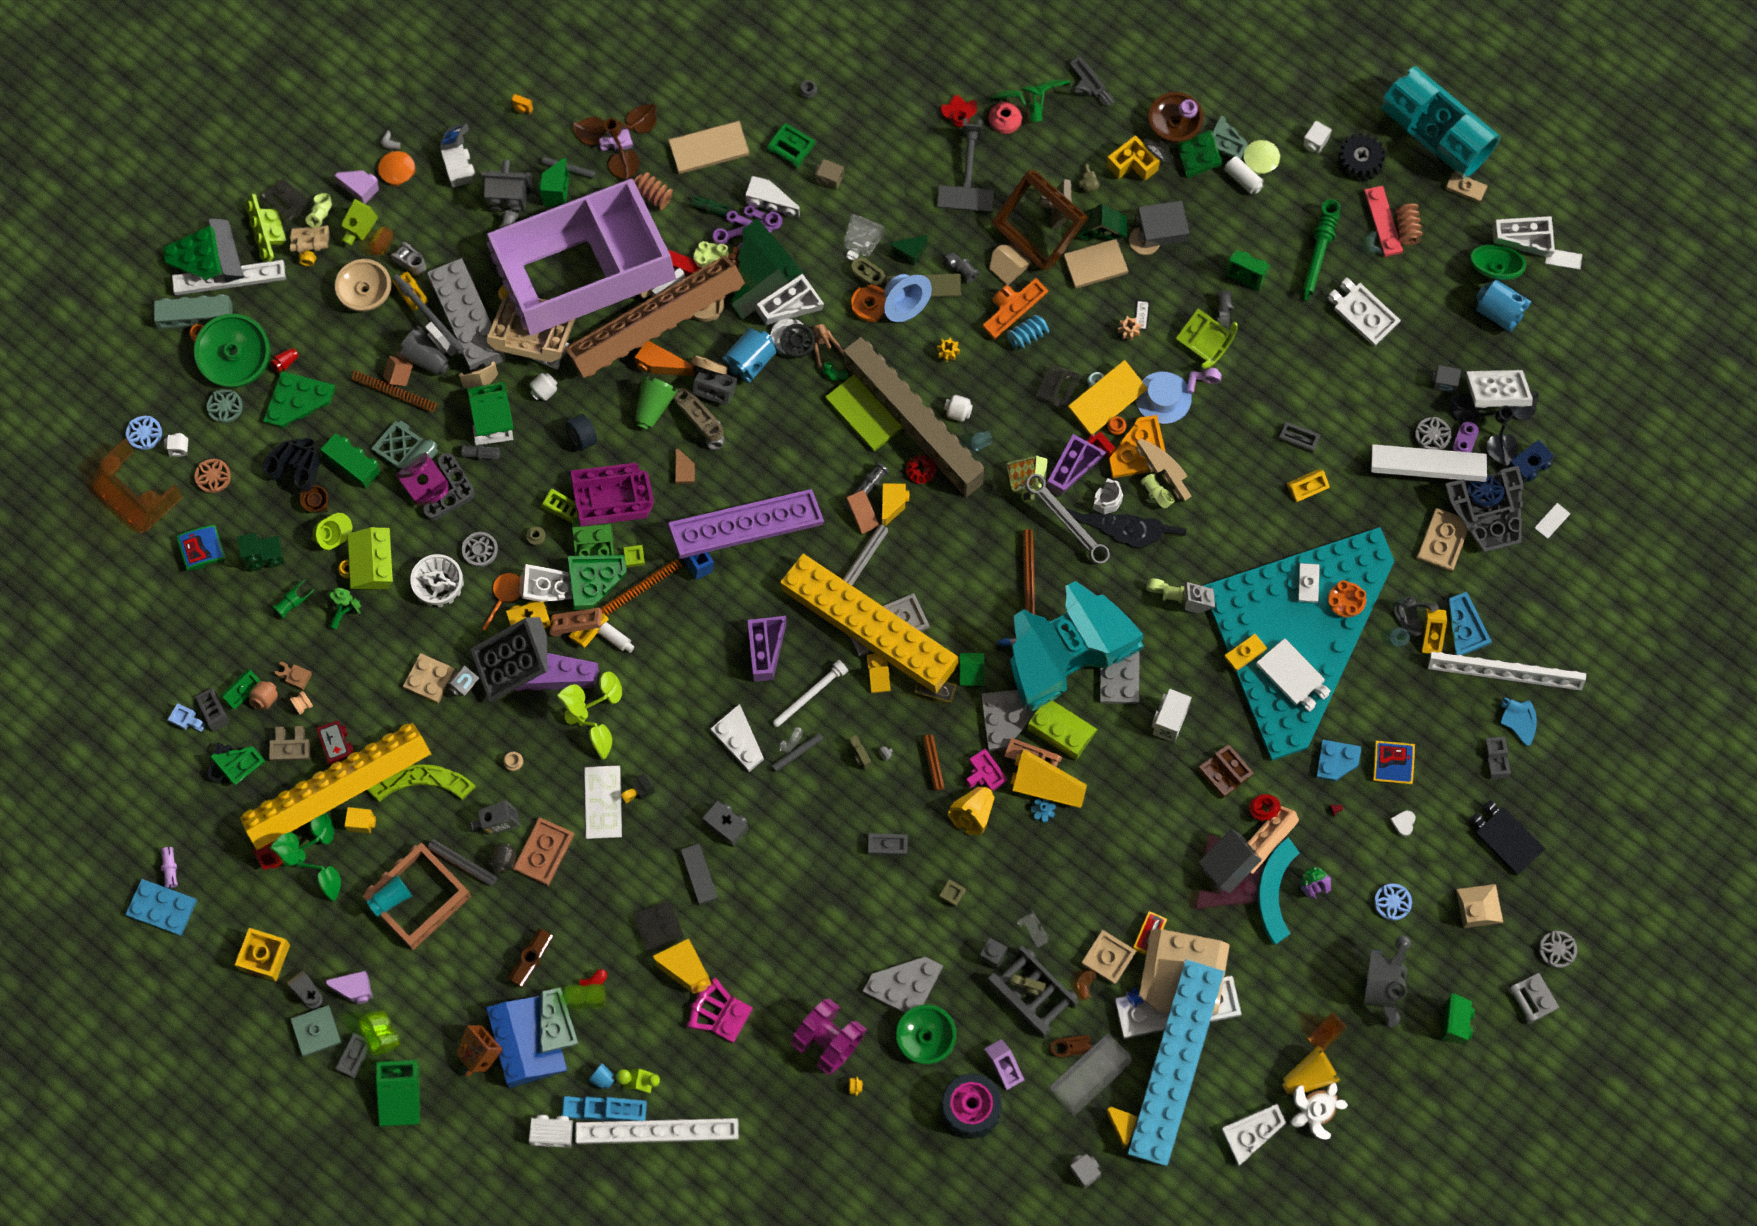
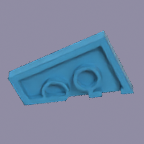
[1448,592,1492,656]

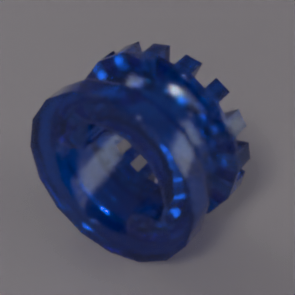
[1125,988,1144,1008]

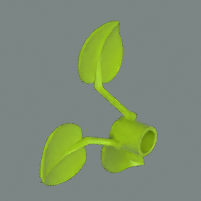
[557,672,622,759]

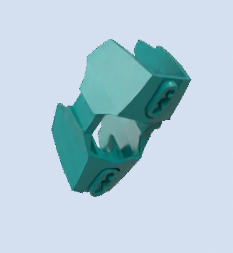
[1010,581,1144,711]

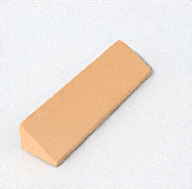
[1248,806,1299,874]

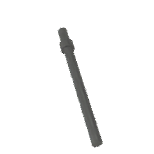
[393,275,464,353]

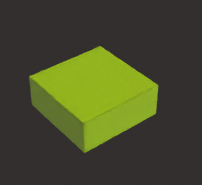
[624,545,645,568]

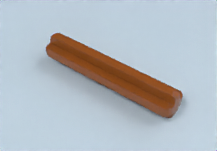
[923,735,944,791]

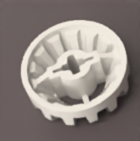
[410,554,464,607]

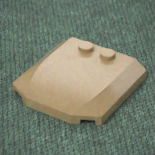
[487,296,576,362]
[1139,929,1230,1014]

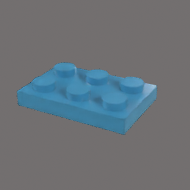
[126,879,197,936]

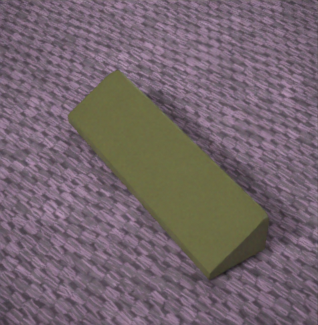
[886,274,961,297]

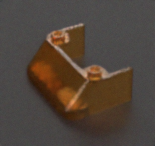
[92,438,183,532]

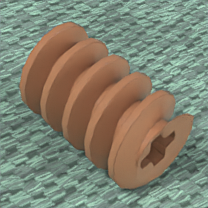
[634,172,673,210]
[1396,204,1423,245]

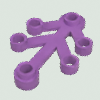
[713,205,782,248]

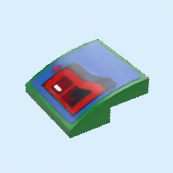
[176,525,225,571]

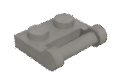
[1508,973,1559,1024]

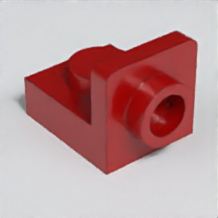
[1086,431,1115,459]

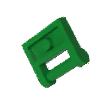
[767,123,815,168]

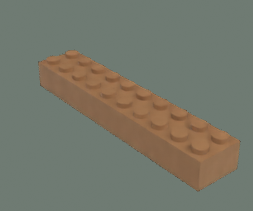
[564,255,745,378]

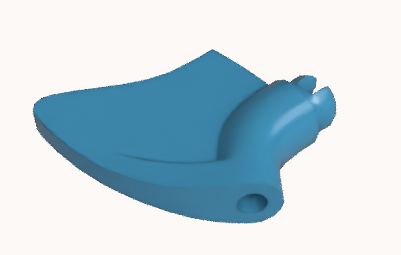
[1500,698,1537,746]

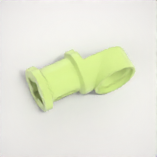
[306,193,332,228]
[1141,473,1175,508]
[1146,578,1184,603]

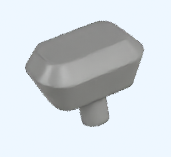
[878,747,893,761]

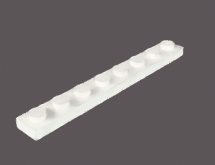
[1428,652,1586,691]
[576,1119,738,1144]

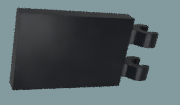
[1469,799,1546,876]

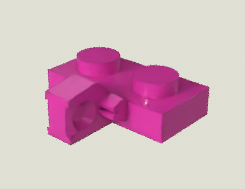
[966,749,1008,791]

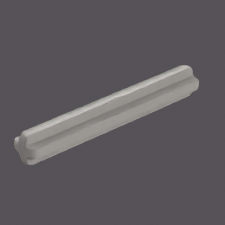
[843,525,888,585]

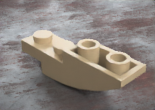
[1135,439,1192,501]

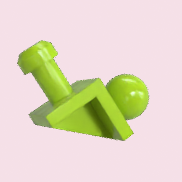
[616,1069,660,1093]

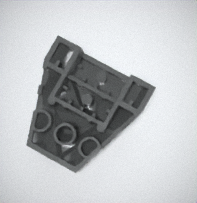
[1445,466,1524,552]

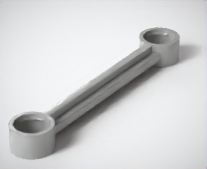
[1024,474,1110,564]

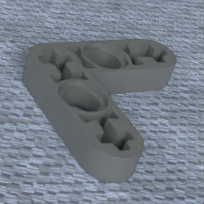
[424,453,475,521]

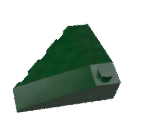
[731,218,804,320]

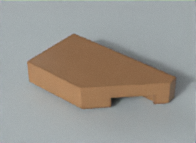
[676,449,695,484]

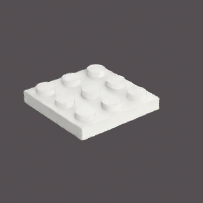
[1466,370,1533,408]

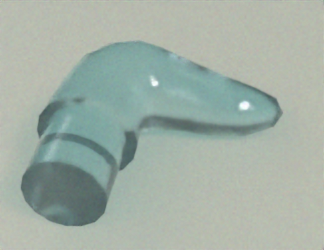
[1364,231,1383,254]

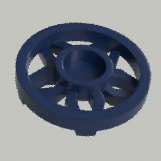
[1468,476,1504,506]

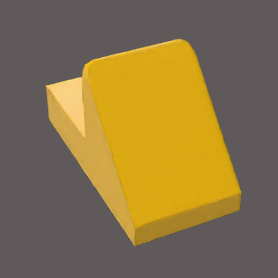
[867,654,891,694]

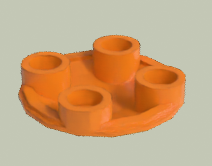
[378,151,415,187]
[1328,580,1366,618]

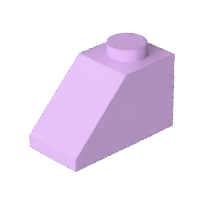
[335,171,379,204]
[326,971,373,1004]
[984,1039,1024,1090]

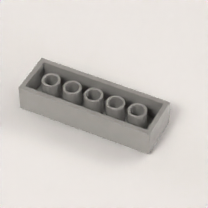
[427,258,506,372]

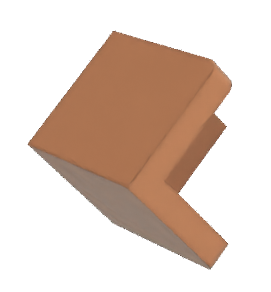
[383,356,412,386]

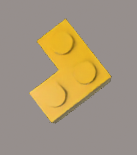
[1107,136,1160,181]

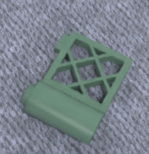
[371,421,438,470]

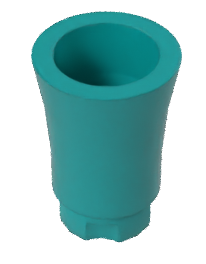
[366,874,413,917]

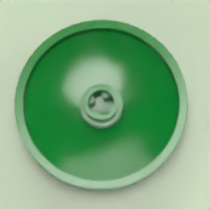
[194,314,270,388]

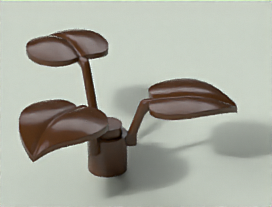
[573,104,657,180]

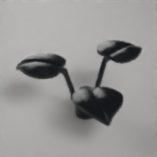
[1450,390,1539,466]

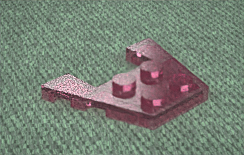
[1196,834,1264,910]

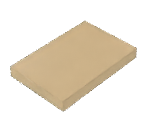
[1064,239,1128,289]
[1416,508,1468,573]

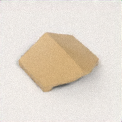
[990,245,1033,285]
[459,361,498,388]

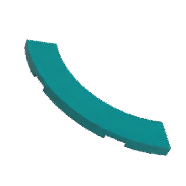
[1258,837,1300,945]

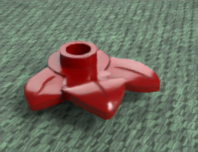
[941,94,977,127]

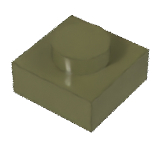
[939,879,966,907]

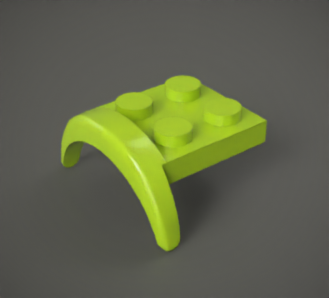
[1176,309,1238,369]

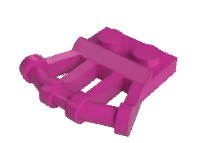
[686,978,753,1044]

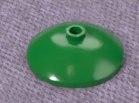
[1470,244,1527,280]
[896,1005,957,1065]

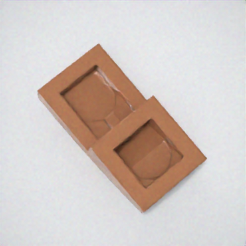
[846,490,879,534]

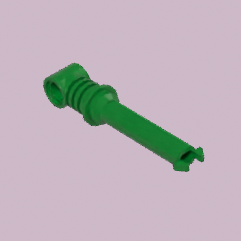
[1303,199,1340,301]

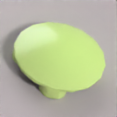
[1244,140,1280,175]
[693,241,730,268]

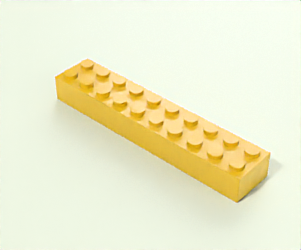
[780,554,959,694]
[240,722,431,850]

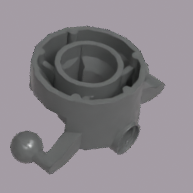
[1364,935,1411,1028]

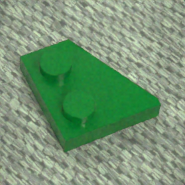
[210,746,265,786]

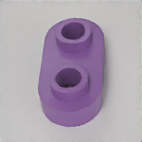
[1453,422,1479,453]

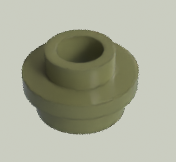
[527,527,546,545]

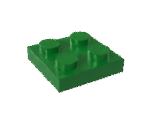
[1177,130,1222,178]

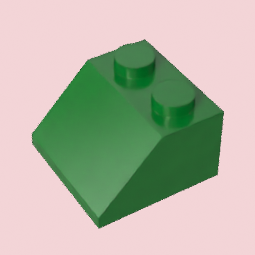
[538,158,569,207]
[1225,250,1270,291]
[1441,993,1475,1045]

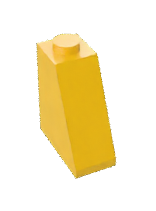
[653,939,711,994]

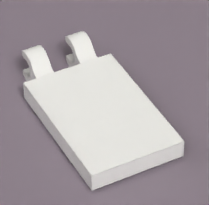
[1327,278,1401,347]
[1256,639,1330,712]

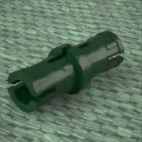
[691,195,730,217]

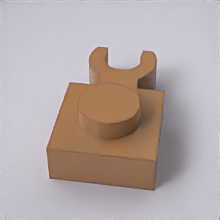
[275,662,312,690]

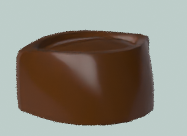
[300,485,328,513]

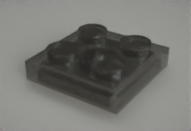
[633,900,684,952]

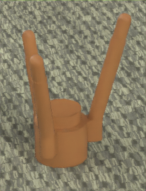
[811,324,844,368]

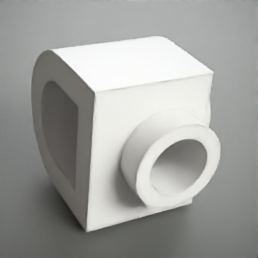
[164,433,188,457]

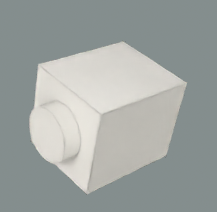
[1303,121,1332,154]

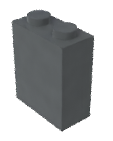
[1135,201,1190,248]
[1199,829,1262,893]

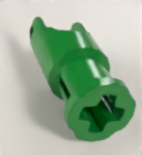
[272,579,314,619]

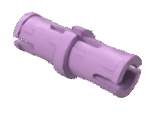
[160,847,178,888]

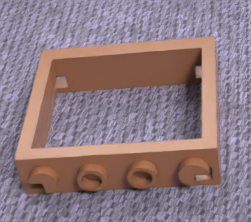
[363,843,471,950]

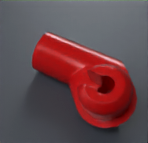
[579,969,607,989]

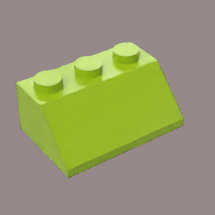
[347,527,393,590]
[1028,701,1098,761]

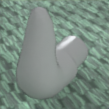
[381,131,401,150]

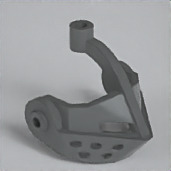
[1393,596,1439,636]

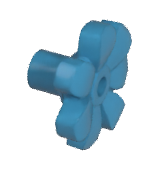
[1031,799,1056,823]

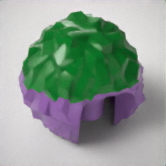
[1300,867,1331,899]

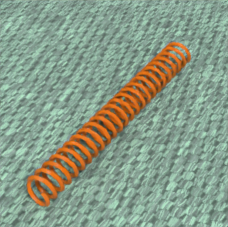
[601,559,682,615]

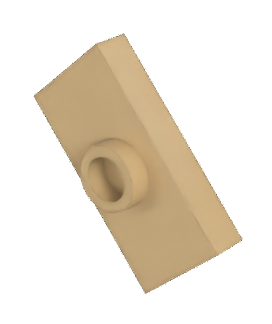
[1446,172,1487,204]

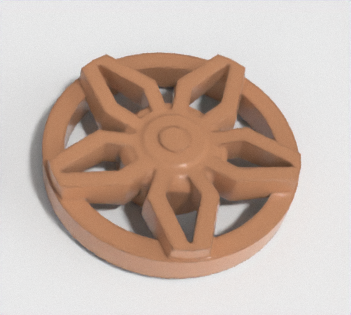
[195,459,231,493]

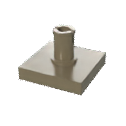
[1039,179,1071,229]

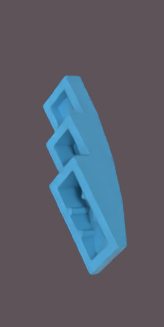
[561,1096,647,1121]

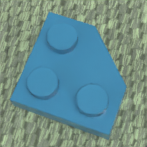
[1316,740,1361,782]

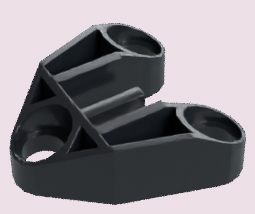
[263,438,320,492]

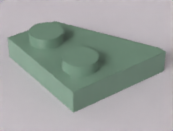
[1213,116,1248,160]

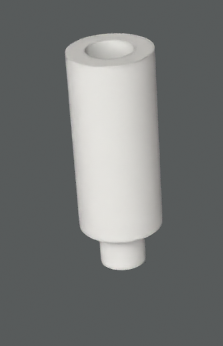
[598,622,634,653]

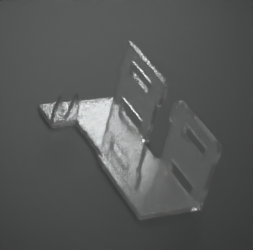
[1017,910,1049,948]

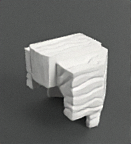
[1093,478,1123,515]

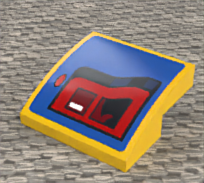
[1373,741,1415,784]

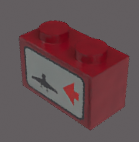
[316,720,354,766]

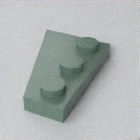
[540,988,578,1054]

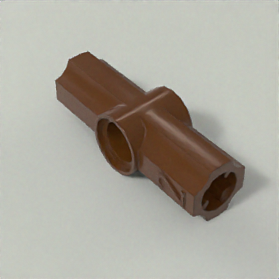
[508,929,554,988]

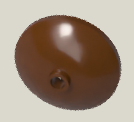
[1148,92,1204,143]

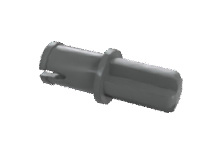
[462,445,500,460]

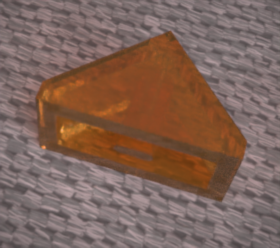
[1308,1012,1347,1053]

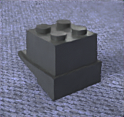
[481,160,533,213]

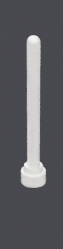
[773,660,848,727]

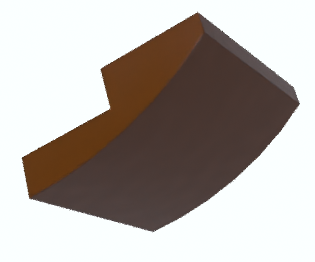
[1197,744,1254,799]

